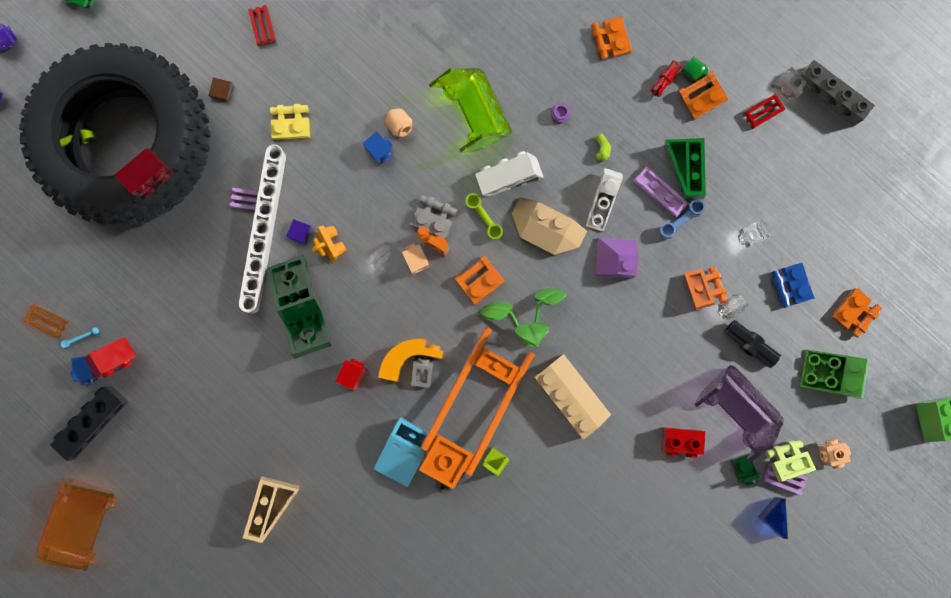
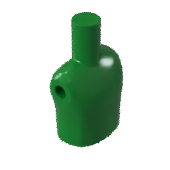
[681,56,713,88]

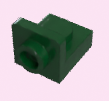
[730,453,761,485]

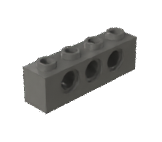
[795,60,875,126]

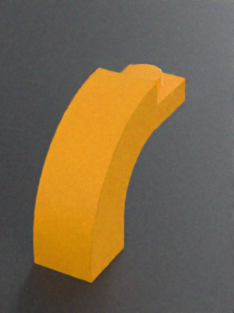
[378,339,444,382]

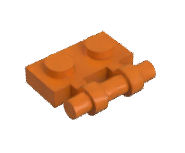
[591,16,632,60]
[417,227,449,257]
[684,266,728,310]
[831,288,882,338]

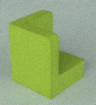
[482,447,509,476]

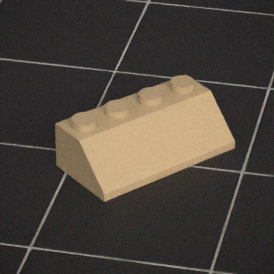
[533,354,611,440]

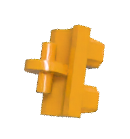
[311,225,346,263]

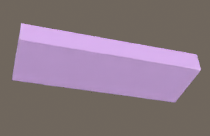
[633,166,689,218]

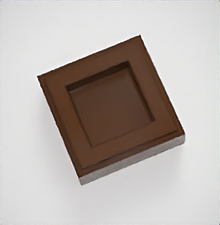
[209,77,233,101]

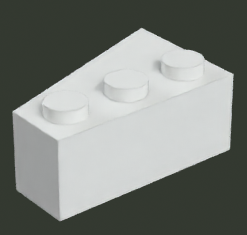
[475,151,544,197]

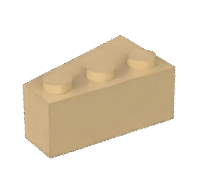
[243,476,300,543]

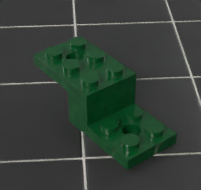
[267,255,332,359]

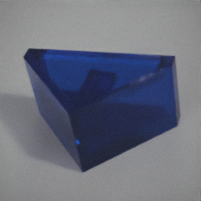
[757,497,788,539]

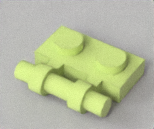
[765,440,816,483]

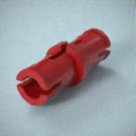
[650,60,682,97]

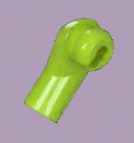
[595,133,611,162]

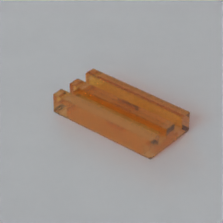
[23,304,69,338]

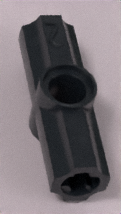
[724,320,781,368]

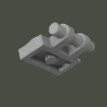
[410,195,458,240]

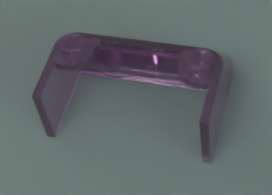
[694,365,784,462]

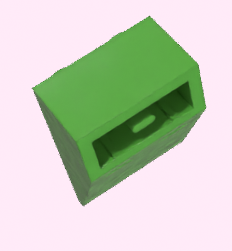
[800,349,869,399]
[916,396,951,442]

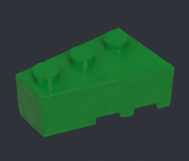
[664,138,706,200]

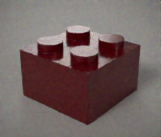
[115,148,173,198]

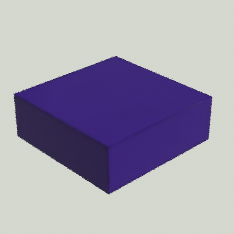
[286,219,312,244]

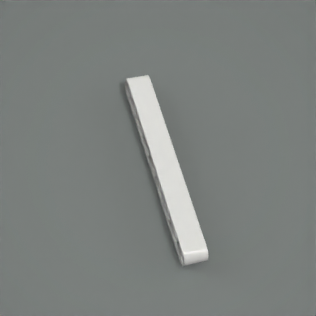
[239,145,286,314]

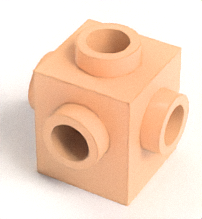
[818,439,851,469]

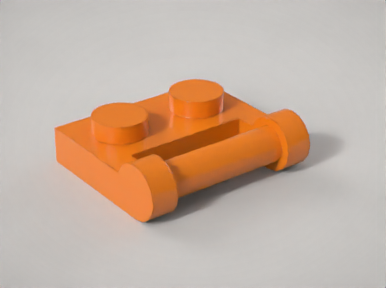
[678,71,729,120]
[454,255,505,305]

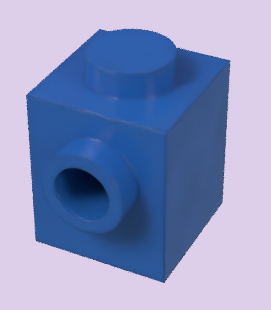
[362,131,393,164]
[70,356,100,385]

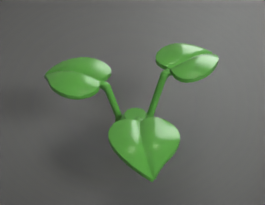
[478,288,567,347]

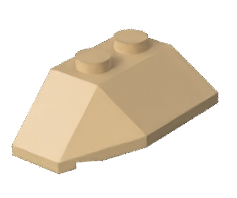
[512,197,587,255]

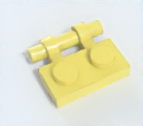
[270,104,310,140]

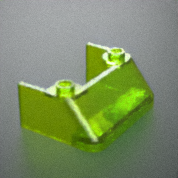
[429,68,512,153]

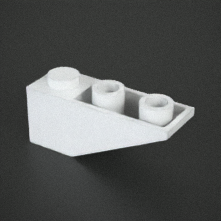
[586,168,623,232]

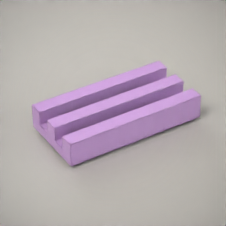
[229,188,271,213]
[763,462,808,495]

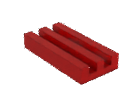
[248,5,276,46]
[743,94,786,130]

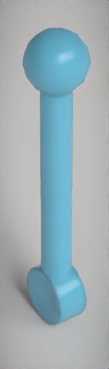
[61,328,99,348]

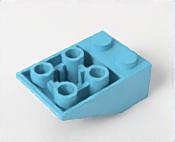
[374,417,428,488]

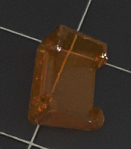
[36,476,116,571]

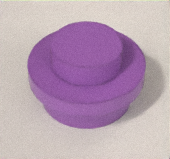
[551,104,570,123]

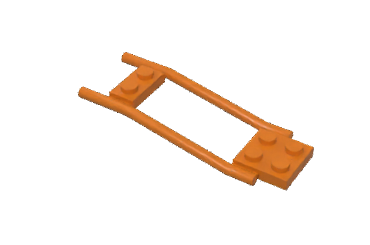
[419,327,535,489]

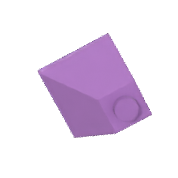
[595,237,638,278]

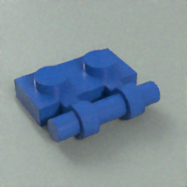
[771,263,815,308]

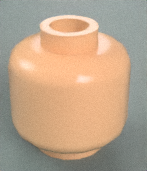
[384,108,412,137]

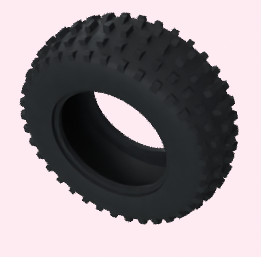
[19,43,211,226]

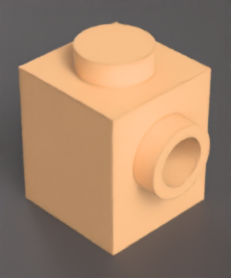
[402,243,430,275]

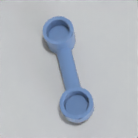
[660,199,705,239]

